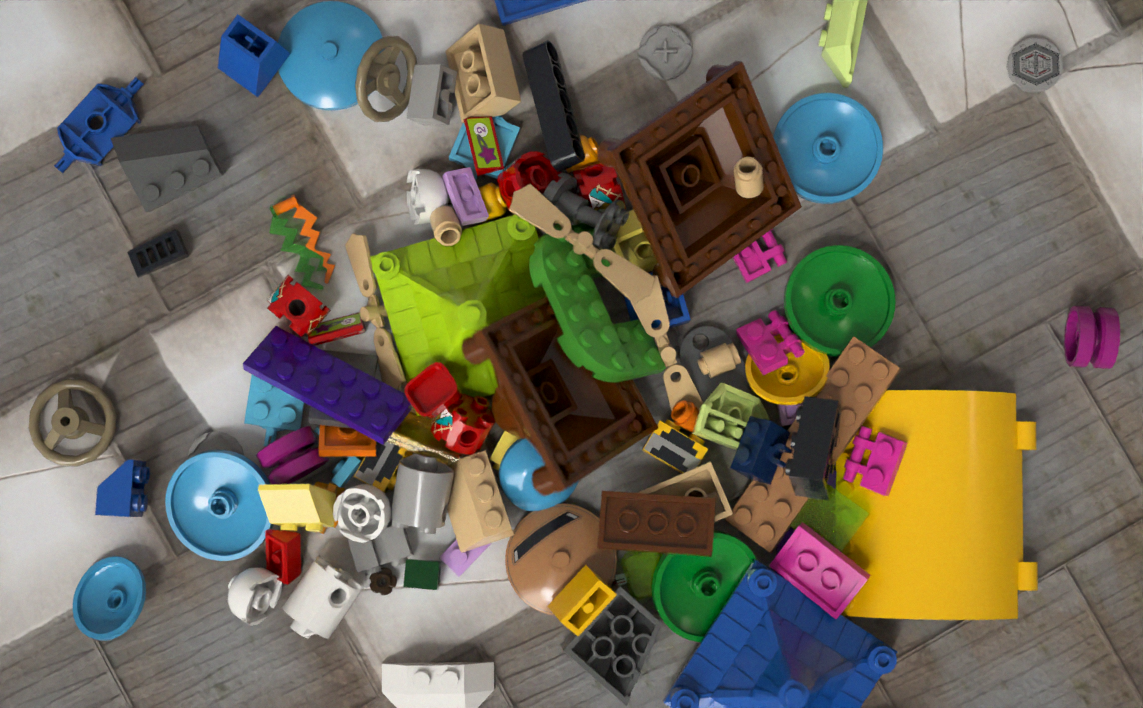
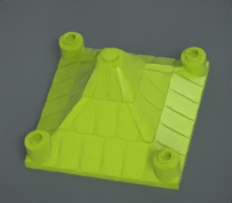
[370,214,547,417]

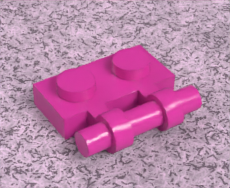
[733,229,787,284]
[736,310,805,375]
[843,426,908,496]

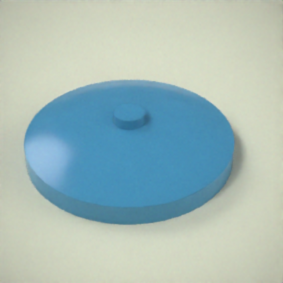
[278,1,386,111]
[773,93,883,204]
[165,450,274,561]

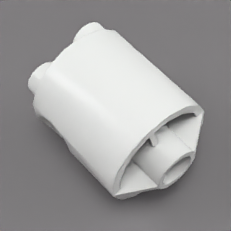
[282,555,363,639]

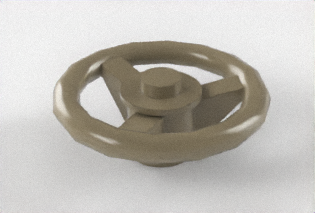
[355,36,417,122]
[28,379,116,467]

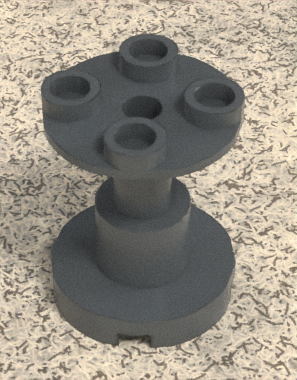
[543,173,629,251]

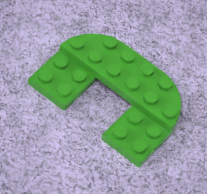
[529,223,666,382]

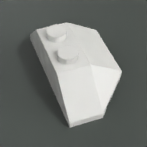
[382,662,494,708]

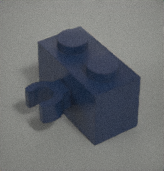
[730,416,792,485]

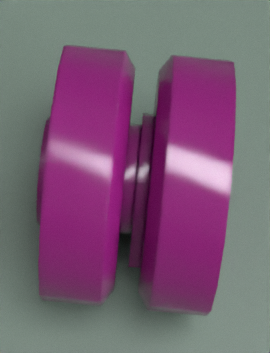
[1064,306,1120,369]
[256,426,329,485]

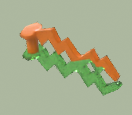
[269,194,335,290]

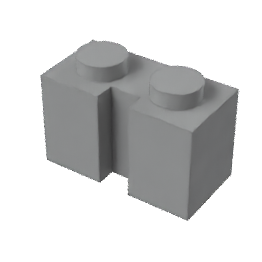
[407,64,457,125]
[347,526,413,576]

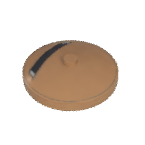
[505,504,617,615]

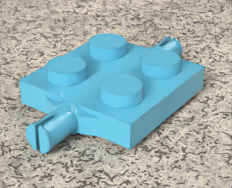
[449,115,520,180]
[244,375,305,447]

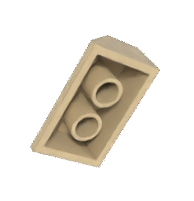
[445,24,521,123]
[447,450,514,553]
[638,462,733,522]

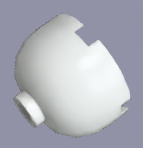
[406,169,452,225]
[333,484,391,543]
[228,568,282,626]

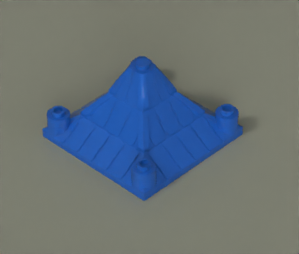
[663,559,897,708]

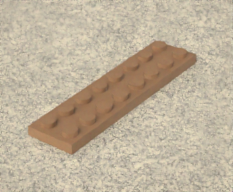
[725,337,901,553]

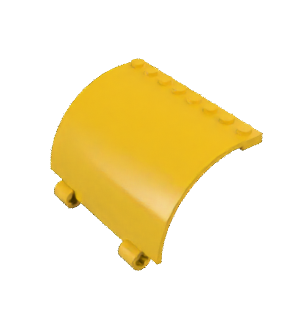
[836,390,1038,620]

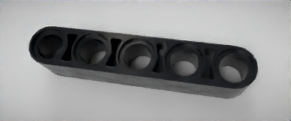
[522,40,585,172]

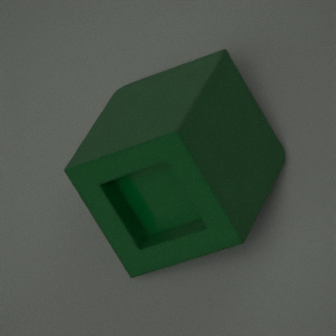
[403,559,442,590]

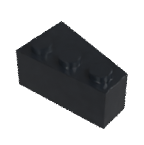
[785,397,841,500]

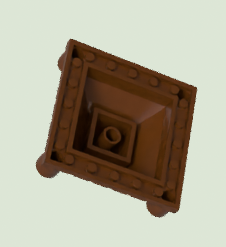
[597,61,802,298]
[462,296,658,496]

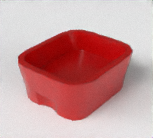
[404,362,462,418]

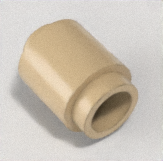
[734,157,764,198]
[430,206,462,246]
[697,343,741,378]

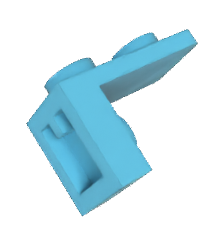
[314,427,363,488]

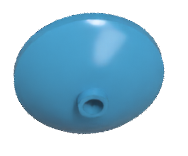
[499,438,579,511]
[73,556,146,641]

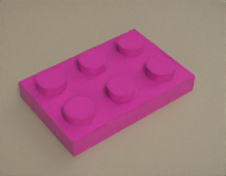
[769,522,871,619]

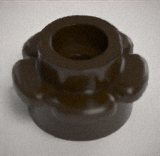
[370,567,397,595]

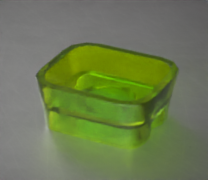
[621,551,662,599]

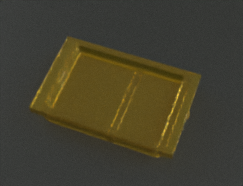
[386,412,462,465]

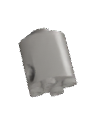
[391,452,454,534]

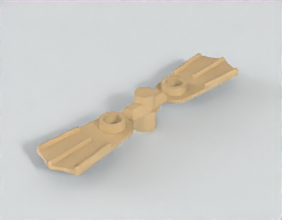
[509,184,655,304]
[345,233,406,390]
[630,275,703,411]

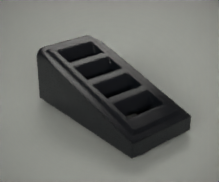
[127,229,189,278]

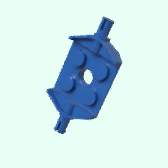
[54,77,144,173]

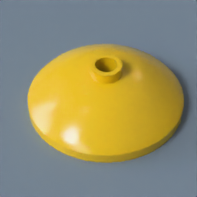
[745,333,830,405]

